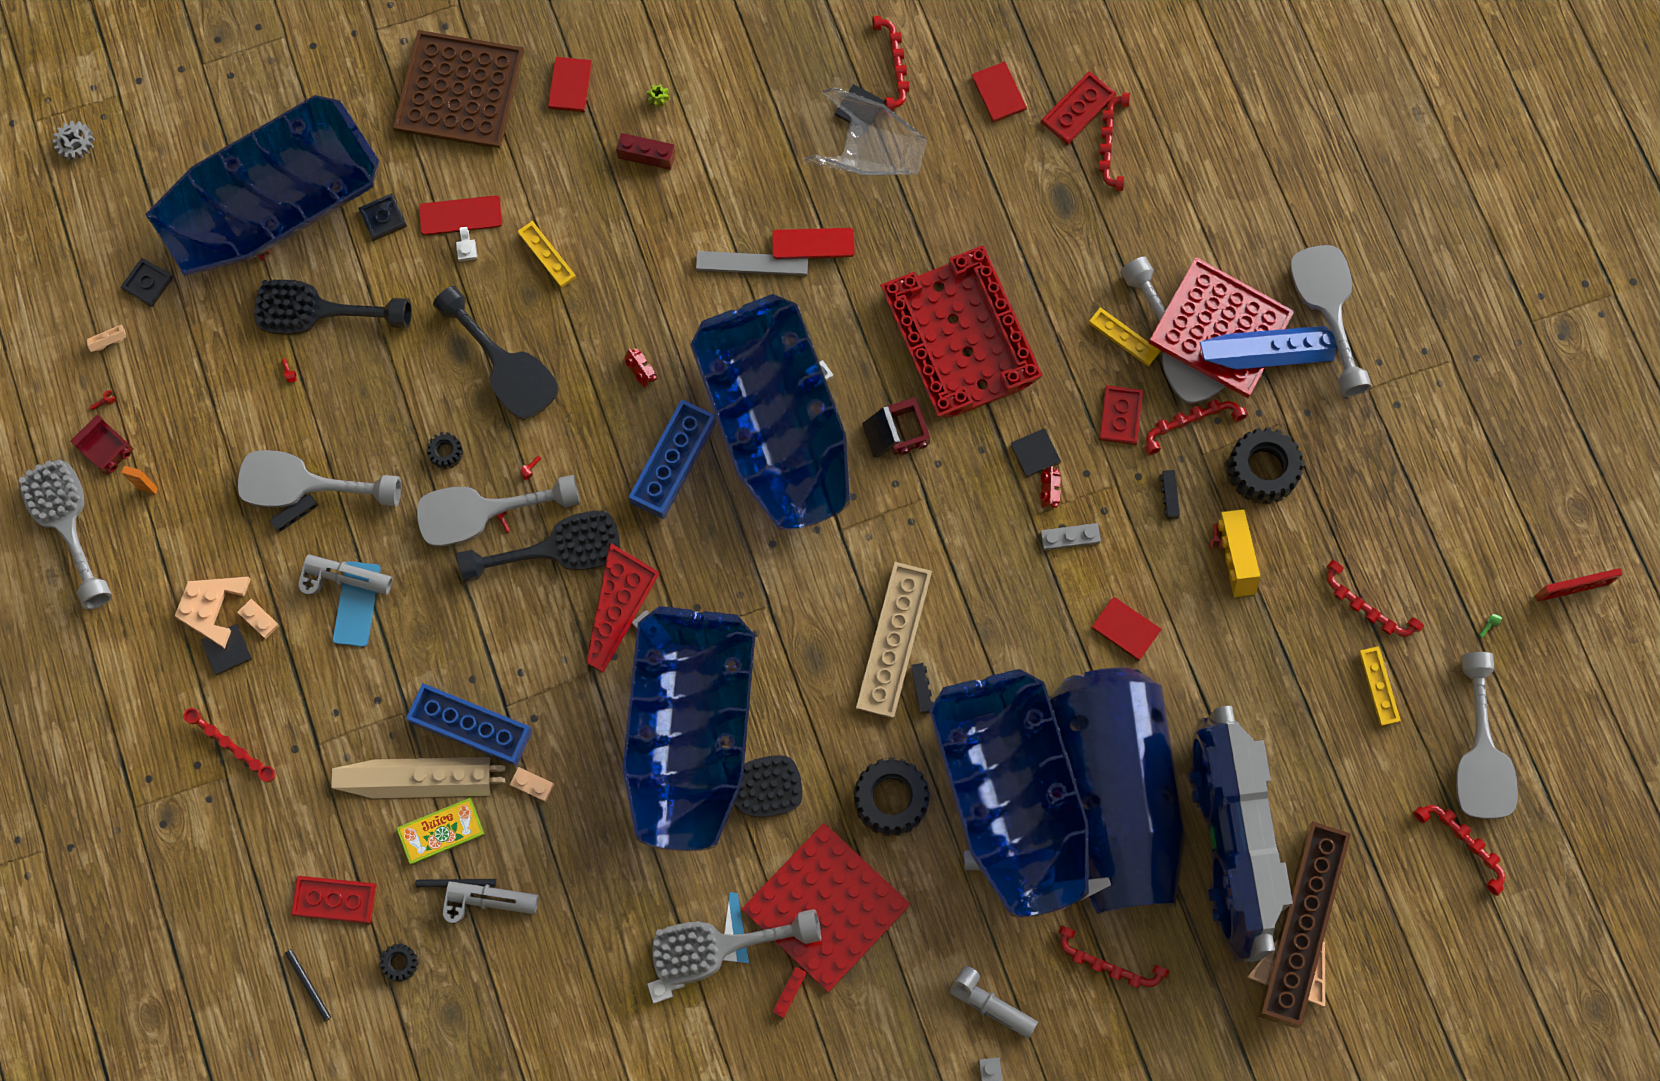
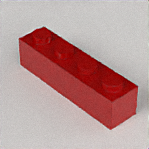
[773,967,807,1019]

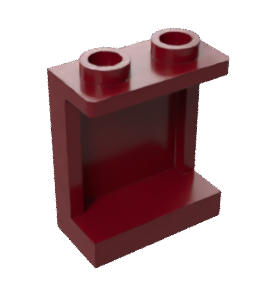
[70,415,134,475]

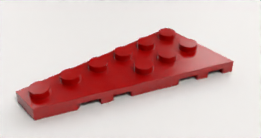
[586,543,660,673]

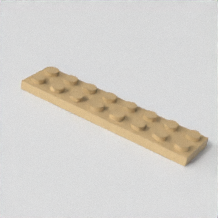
[856,562,932,719]

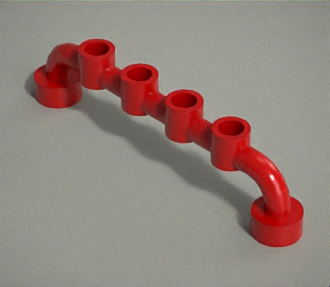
[872,15,909,112]
[1099,92,1130,191]
[1144,399,1248,456]
[1327,560,1424,637]
[183,708,276,783]
[1413,805,1505,896]
[1058,925,1170,988]

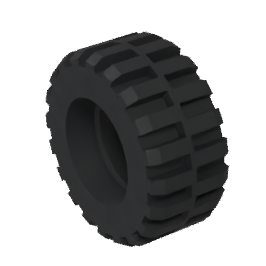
[1227,427,1304,504]
[854,758,930,836]

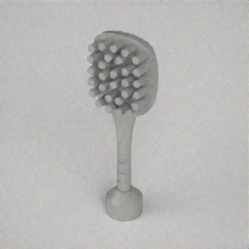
[1291,245,1372,397]
[1120,257,1225,404]
[238,450,401,508]
[19,459,112,609]
[417,475,580,547]
[1456,652,1518,819]
[653,909,821,985]

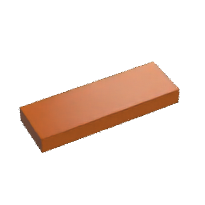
[121,466,158,494]

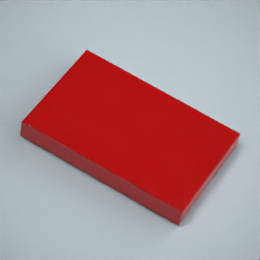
[548,57,592,112]
[971,61,1027,123]
[1099,385,1143,445]
[1092,596,1162,661]

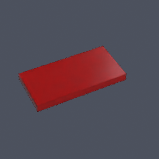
[1041,71,1116,145]
[1535,568,1623,602]
[291,875,377,924]

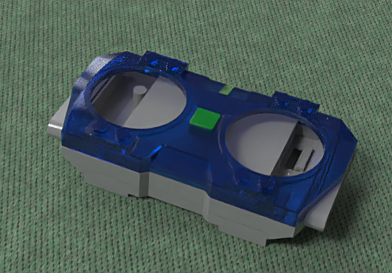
[1188,706,1293,963]

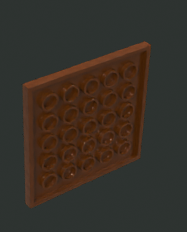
[393,30,524,149]

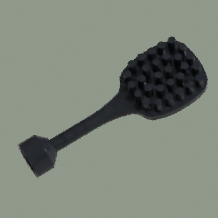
[254,279,412,335]
[433,286,559,420]
[457,510,620,583]
[635,755,803,827]

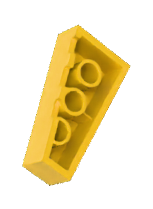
[1218,509,1260,597]

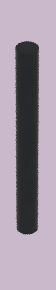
[416,879,496,888]
[285,949,331,1022]

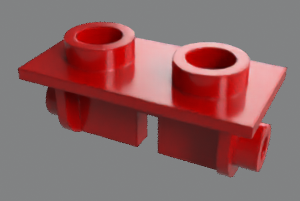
[624,348,657,388]
[1040,466,1061,508]

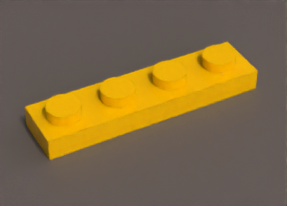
[517,221,576,289]
[1088,307,1160,367]
[1359,646,1401,727]

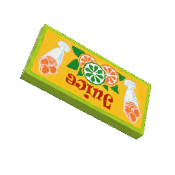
[397,798,485,865]

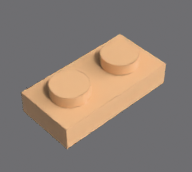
[87,324,126,352]
[237,599,280,639]
[510,767,554,802]

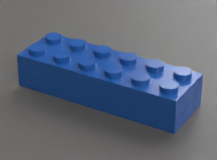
[629,399,716,519]
[406,683,533,767]

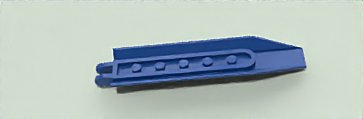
[1199,326,1338,370]

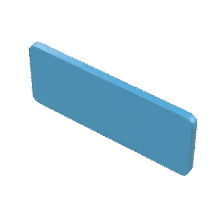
[333,561,381,647]

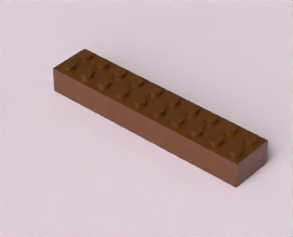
[1258,821,1351,1029]

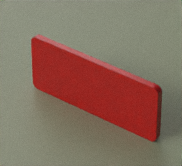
[419,195,502,235]
[772,228,855,259]

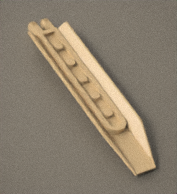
[331,757,505,799]

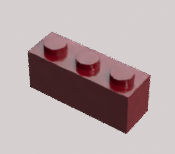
[616,133,676,170]

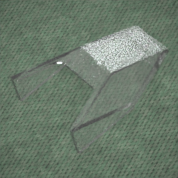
[804,87,927,175]

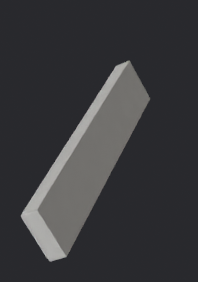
[696,251,808,276]

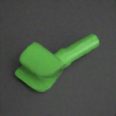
[1479,614,1502,638]

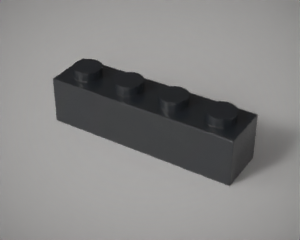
[1160,470,1180,520]
[270,494,318,533]
[911,663,934,714]

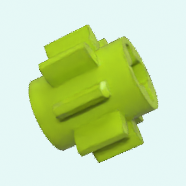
[647,84,670,108]

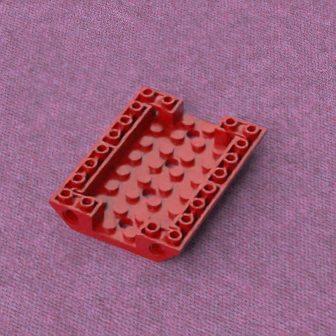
[880,245,1043,417]

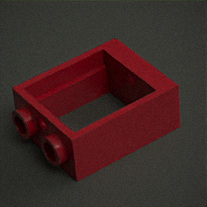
[880,397,930,455]

